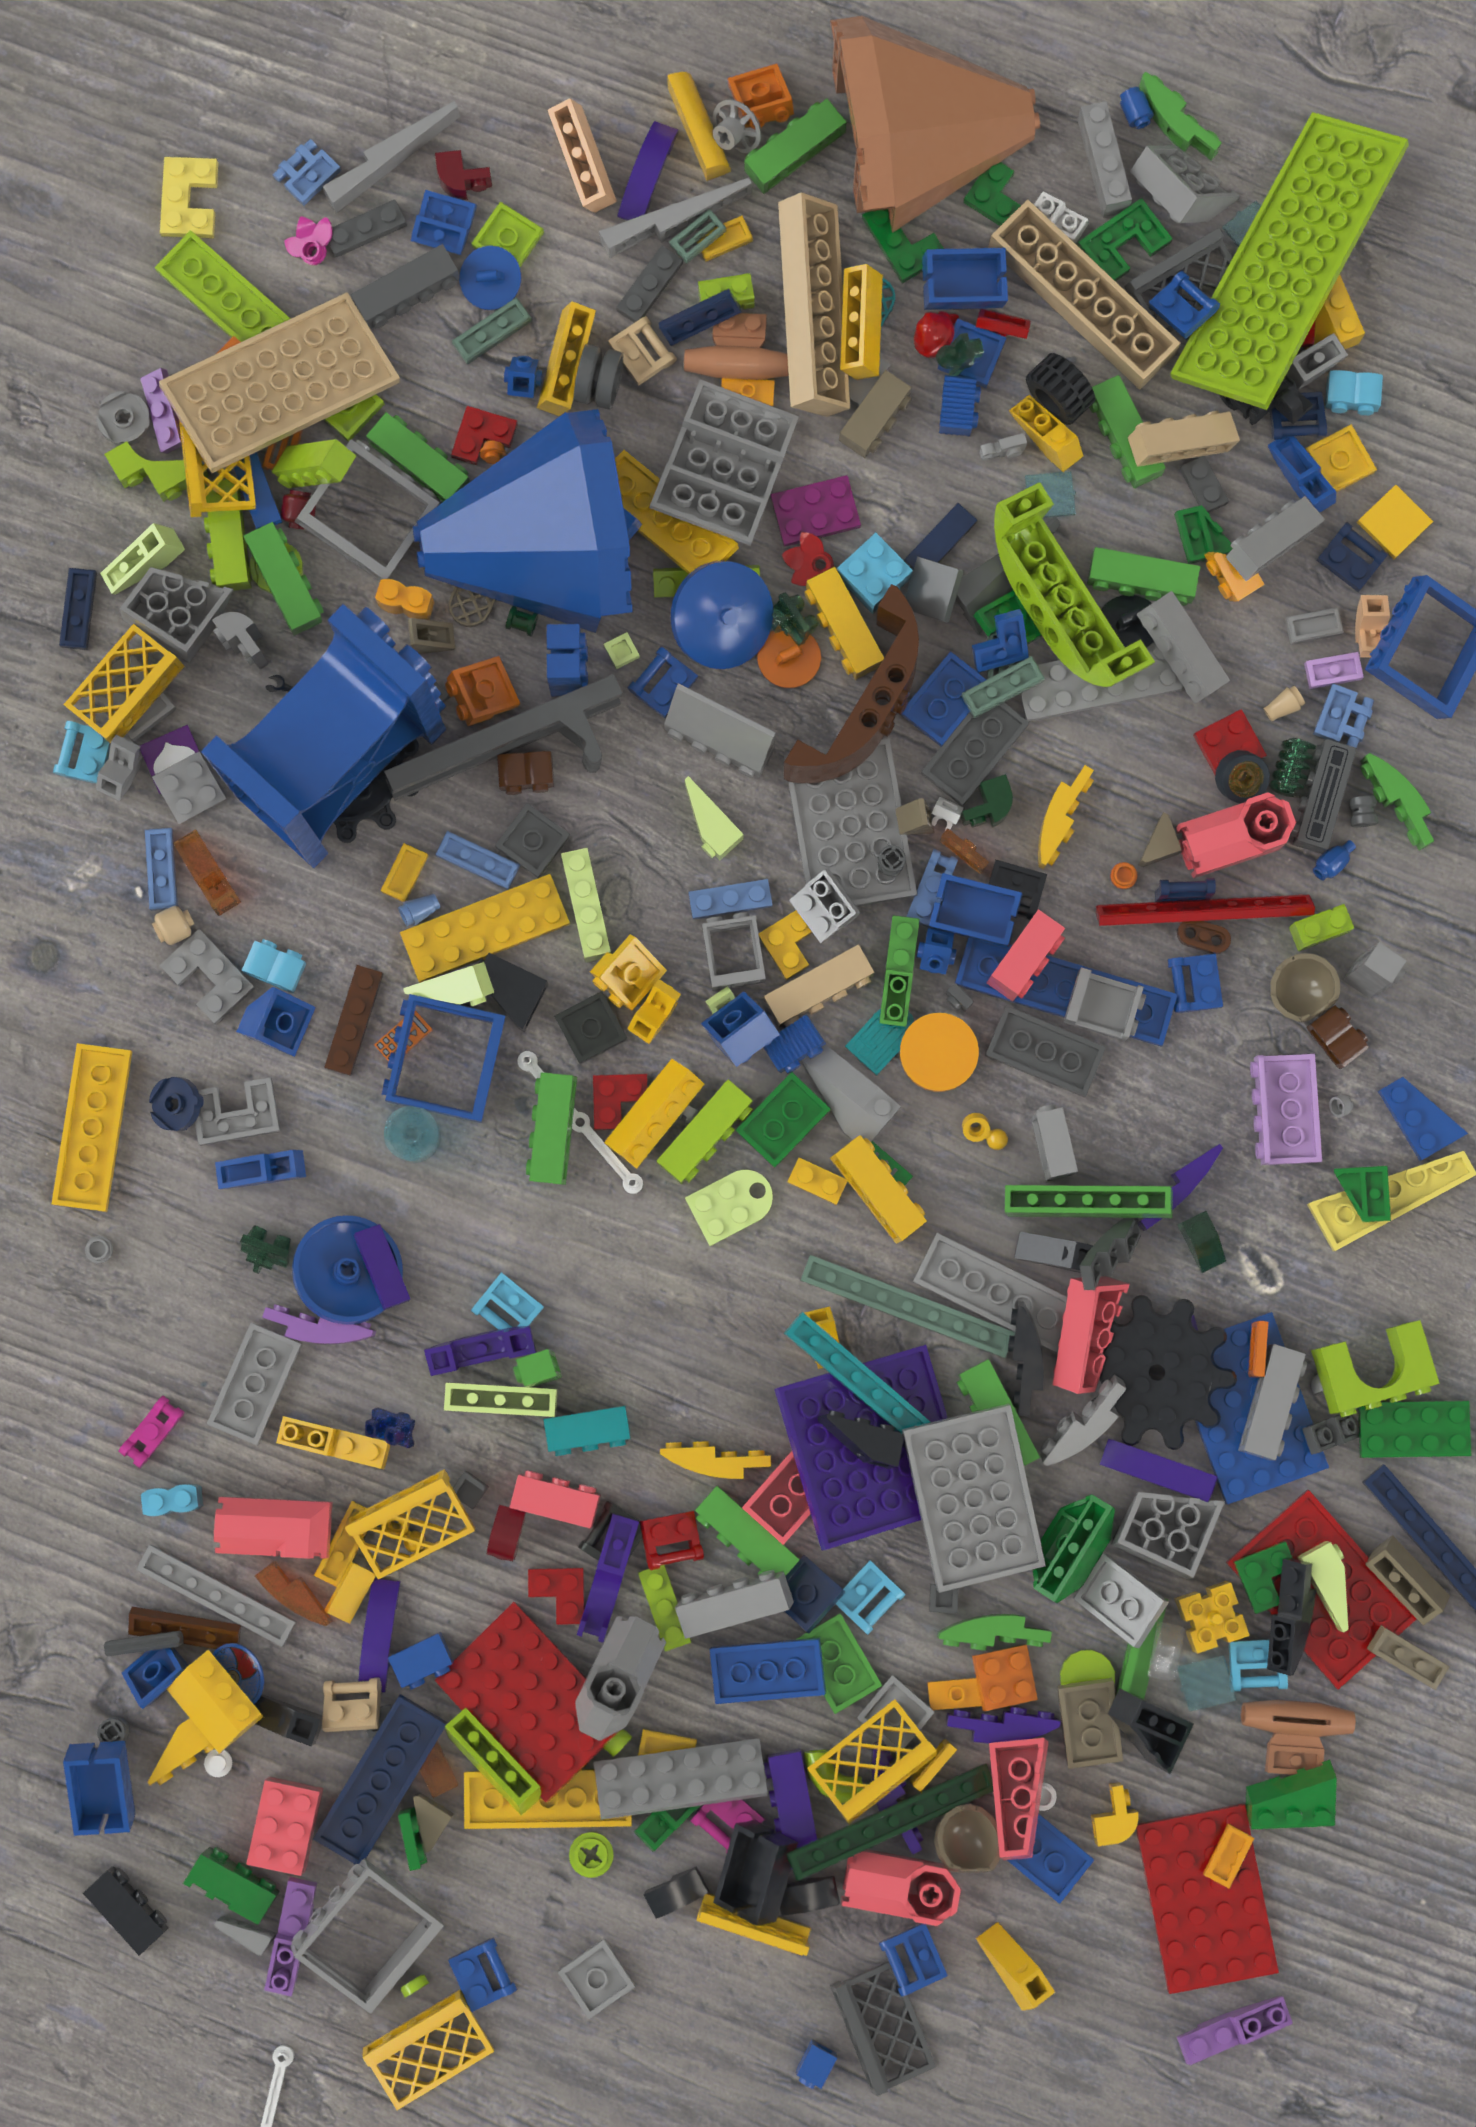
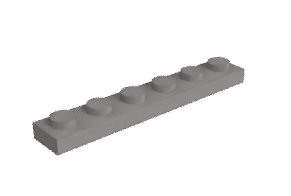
[136,1545,297,1647]

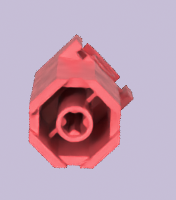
[1176,792,1296,878]
[214,1497,333,1558]
[841,1849,961,1926]

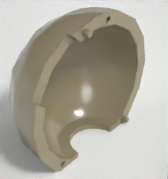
[1270,954,1340,1022]
[934,1804,1000,1873]

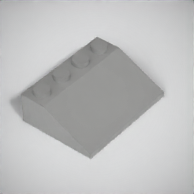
[664,683,776,778]

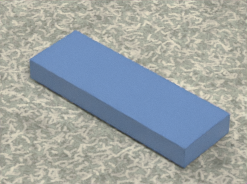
[145,828,178,911]
[435,831,520,890]

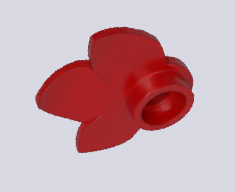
[782,532,834,586]

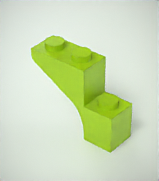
[104,441,209,502]

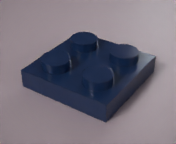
[784,1555,845,1634]

